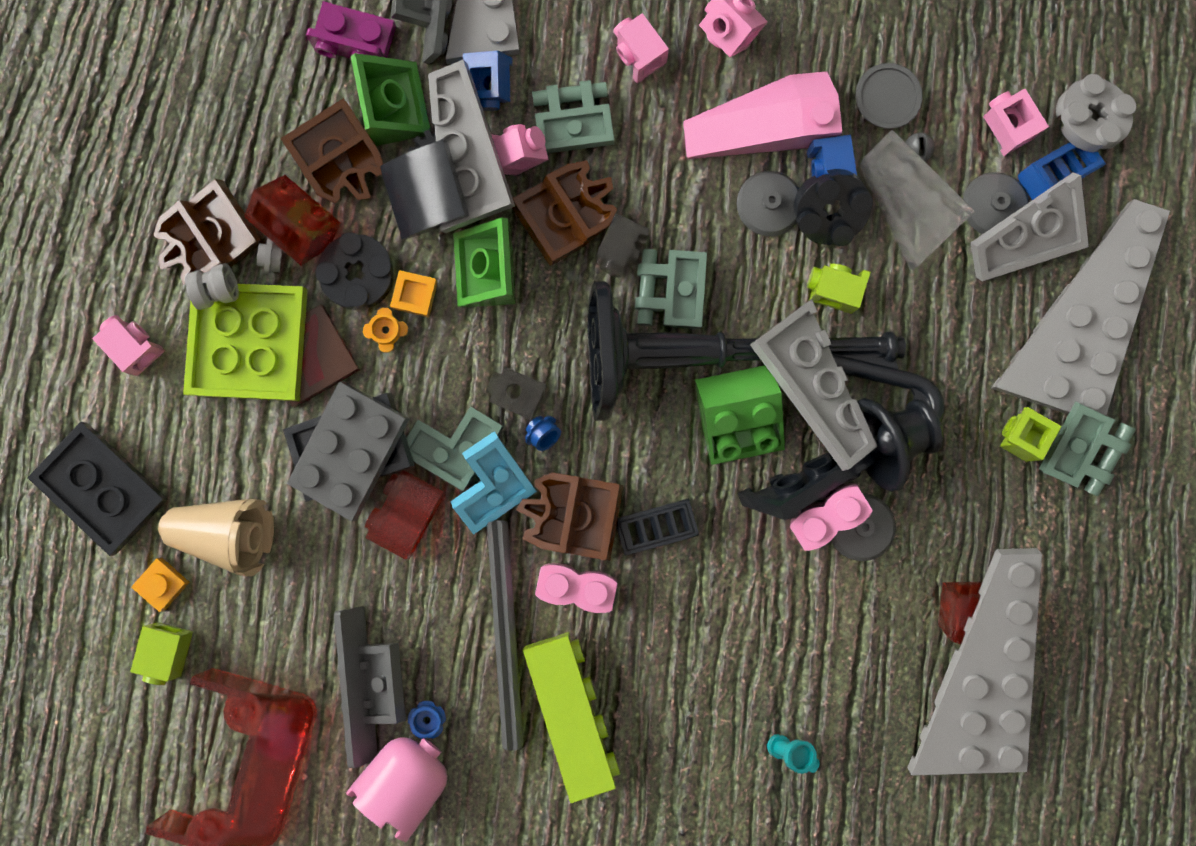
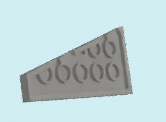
[990,199,1170,415]
[907,548,1042,776]

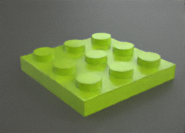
[183,284,308,402]

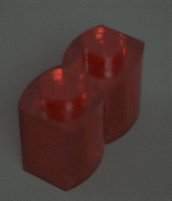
[364,470,446,560]

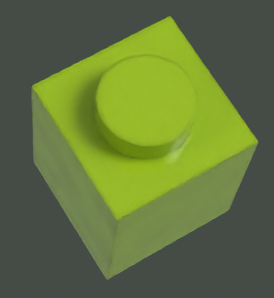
[130,622,193,685]

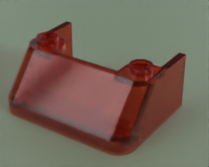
[145,668,317,846]

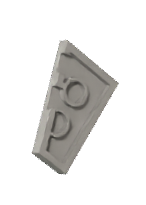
[446,0,520,65]
[971,172,1089,281]

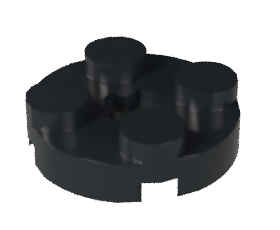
[793,169,873,246]
[316,232,394,310]

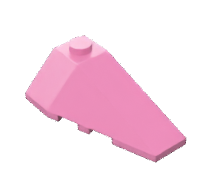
[683,71,842,159]

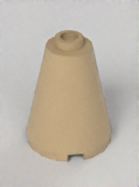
[158,498,274,576]

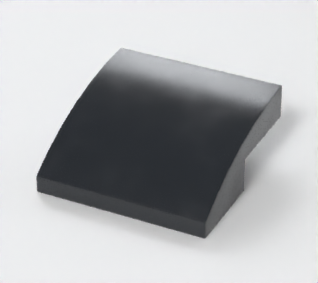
[380,139,469,240]

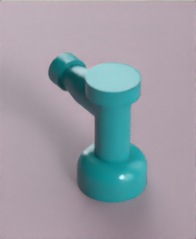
[767,734,820,774]

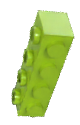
[523,632,621,804]

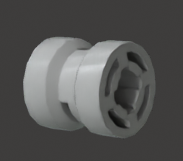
[185,263,239,310]

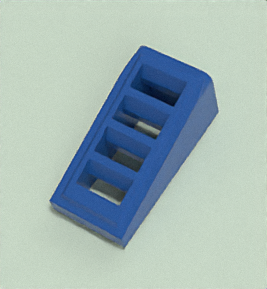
[1018,142,1106,200]

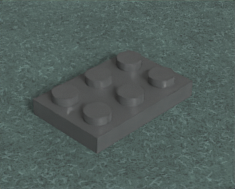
[287,381,410,522]

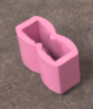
[790,483,873,551]
[535,563,617,613]

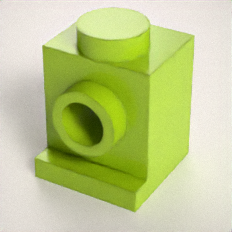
[807,264,871,314]
[1000,407,1062,462]

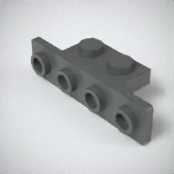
[390,0,452,64]
[334,607,406,768]

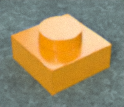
[390,270,438,317]
[131,557,190,612]

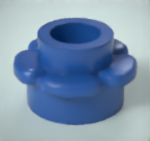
[525,416,561,451]
[408,701,446,739]

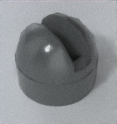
[902,133,935,165]

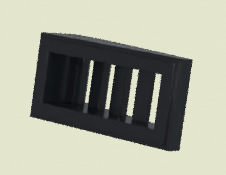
[616,498,699,556]

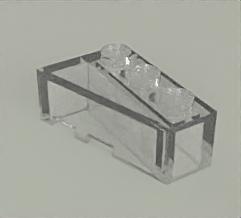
[860,130,975,270]

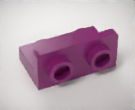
[306,1,396,62]

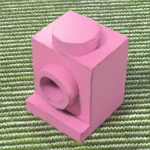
[613,13,669,83]
[983,89,1049,156]
[491,124,549,176]
[92,315,165,376]

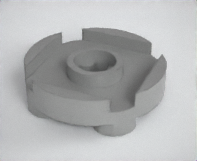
[1056,74,1136,152]

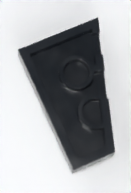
[737,452,874,520]

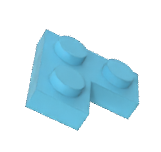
[450,431,537,535]

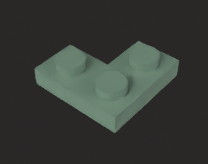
[406,406,504,492]

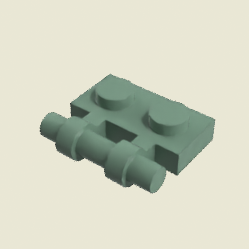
[532,80,614,154]
[635,249,707,329]
[1039,401,1136,497]

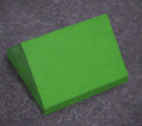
[351,53,431,146]
[453,218,516,307]

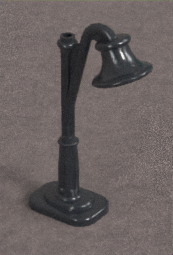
[587,281,945,492]

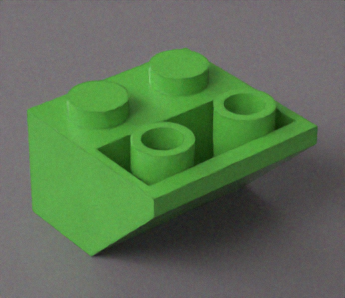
[695,365,785,465]

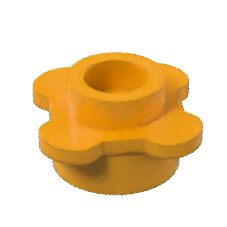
[363,308,408,353]

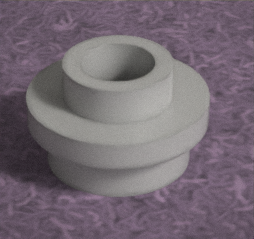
[257,237,283,275]

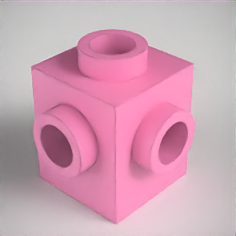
[699,0,768,57]

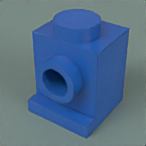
[463,50,512,111]
[807,135,857,178]

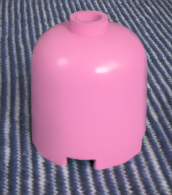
[346,737,447,842]

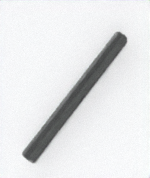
[487,520,524,751]

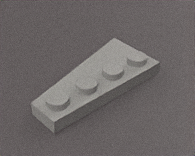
[428,60,515,233]
[750,299,877,471]

